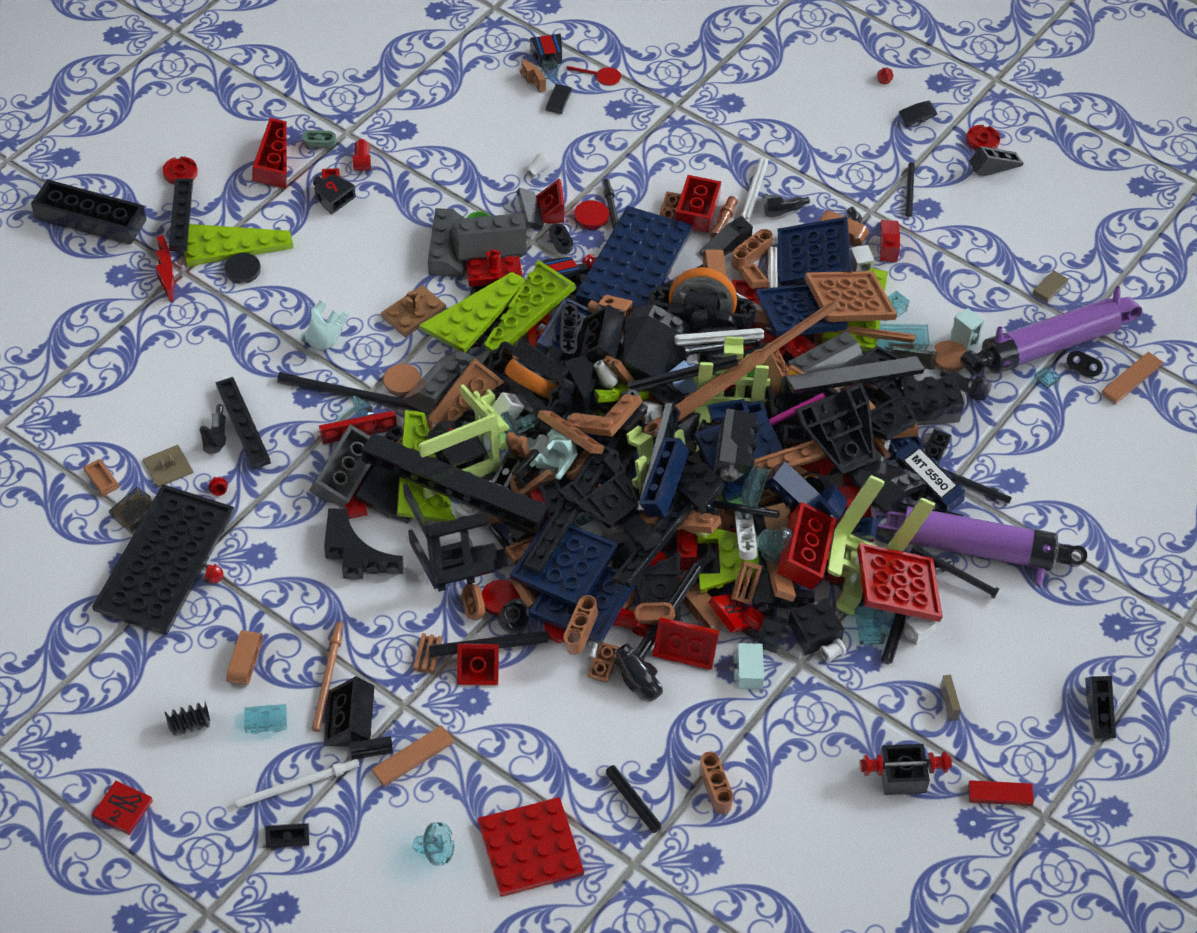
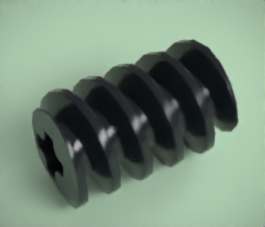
[164,701,211,736]

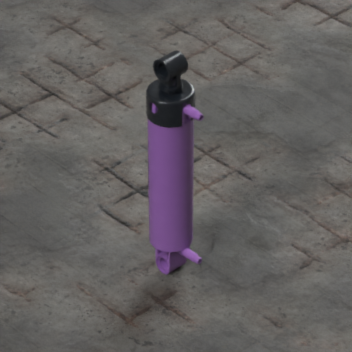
[960,286,1143,376]
[873,506,1087,586]

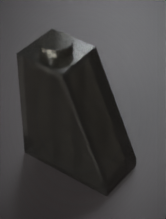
[885,342,937,370]

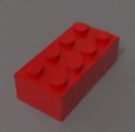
[777,502,836,590]

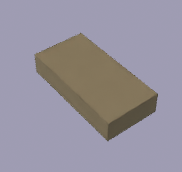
[1032,270,1069,303]
[940,674,961,721]

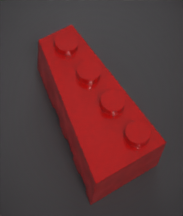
[252,118,287,188]

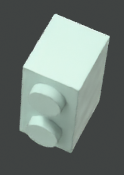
[950,308,984,351]
[733,643,764,689]

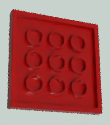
[857,542,943,622]
[478,797,584,897]

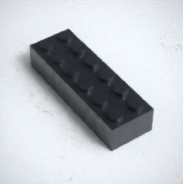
[31,179,147,244]

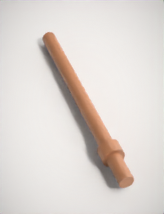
[312,622,343,732]

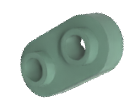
[302,130,337,148]

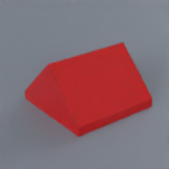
[536,179,564,224]
[457,644,499,685]

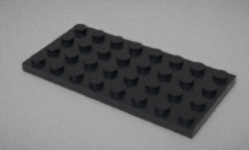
[92,484,235,635]

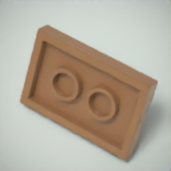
[381,285,446,337]

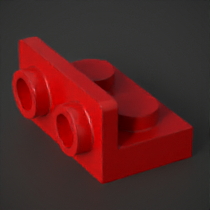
[775,335,816,358]

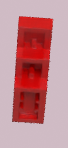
[155,235,175,302]

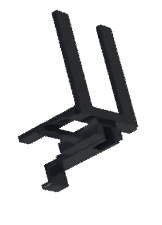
[403,483,508,592]

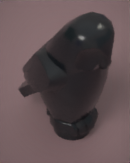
[614,643,663,701]

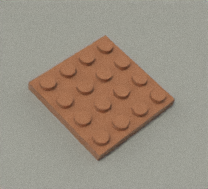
[804,271,897,322]

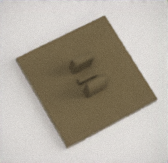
[143,445,194,488]

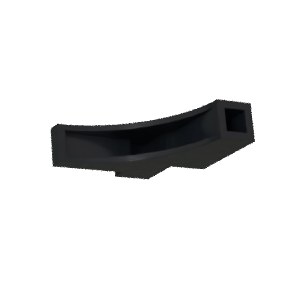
[324,508,404,580]
[739,553,815,614]

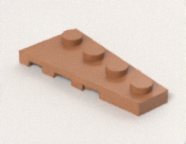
[427,358,504,425]
[639,505,721,534]

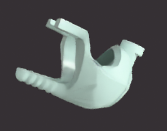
[300,301,349,350]
[530,428,577,479]

